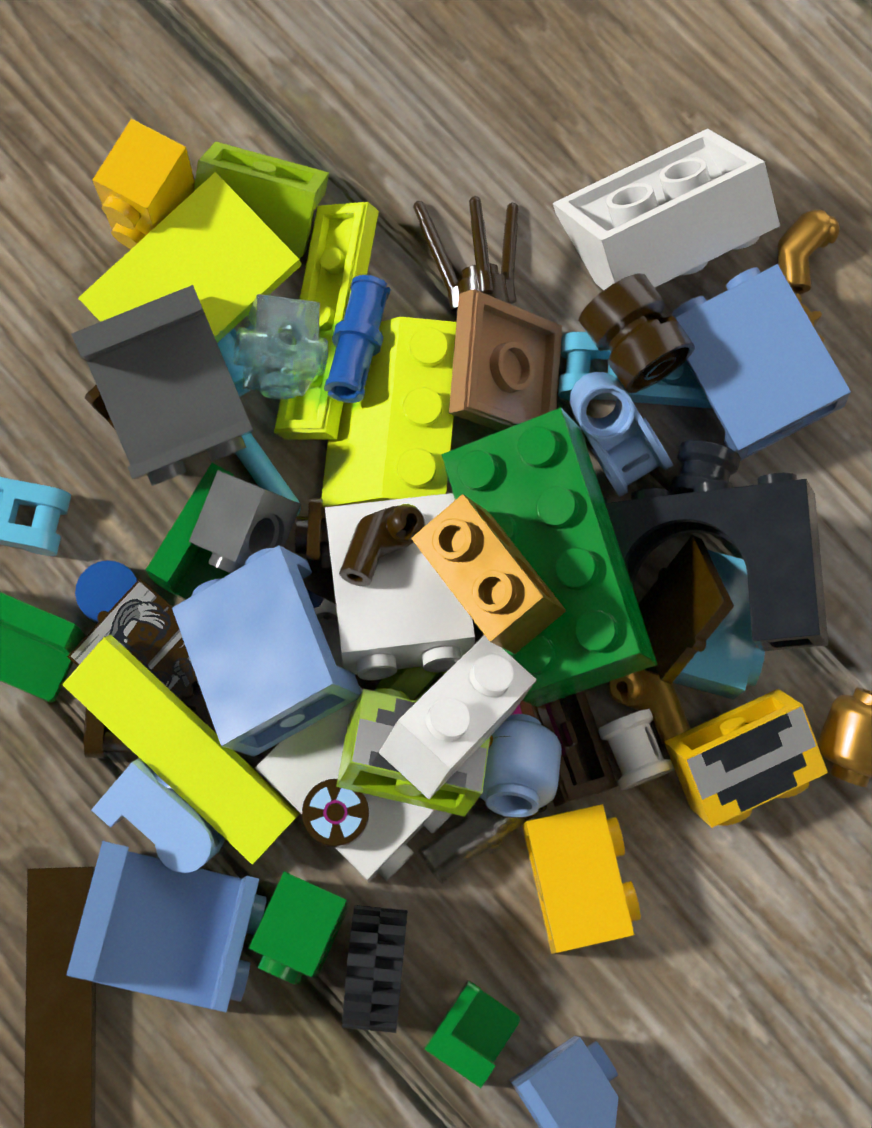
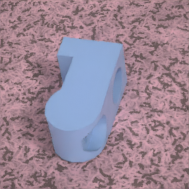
[91,758,224,873]

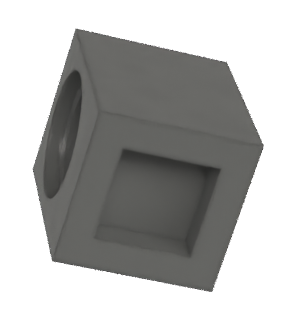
[189,471,301,573]

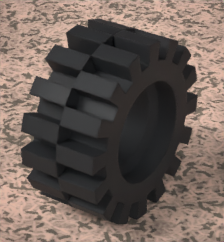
[342,905,408,1033]

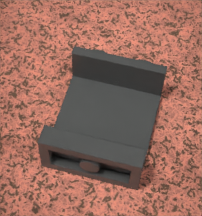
[71,285,254,486]

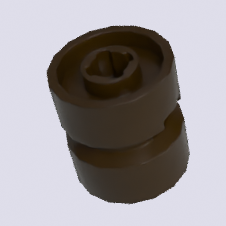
[578,273,695,393]

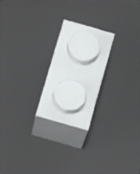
[379,635,537,799]

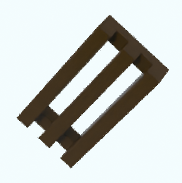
[519,691,618,807]

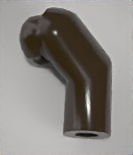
[339,504,425,586]

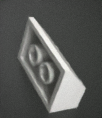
[553,129,780,290]

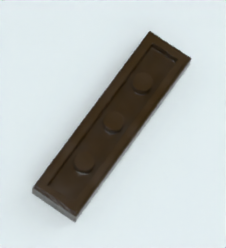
[24,867,96,1128]

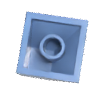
[509,1036,618,1128]

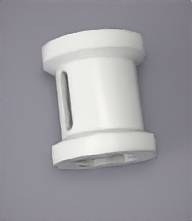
[598,709,675,790]

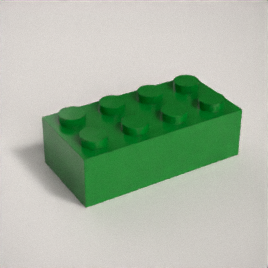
[441,407,657,707]

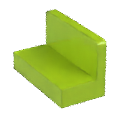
[194,141,329,258]

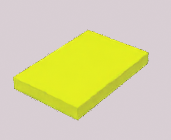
[78,172,302,343]

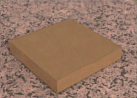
[449,289,562,431]

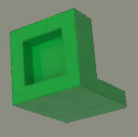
[424,980,520,1089]

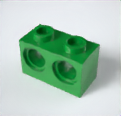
[249,871,350,985]

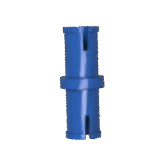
[324,275,391,403]

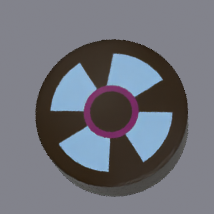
[302,779,369,848]

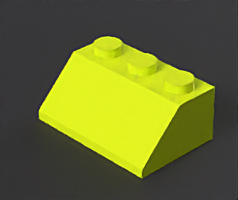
[321,317,457,507]

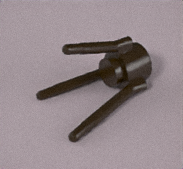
[413,196,518,311]

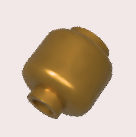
[818,687,872,787]

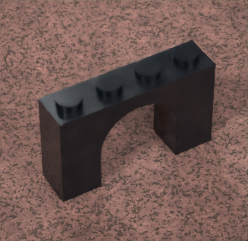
[603,472,828,651]

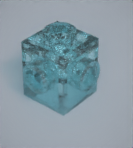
[234,294,328,400]

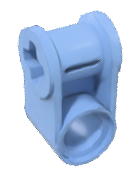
[570,372,673,497]

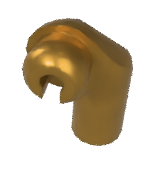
[777,209,840,295]
[608,669,691,744]

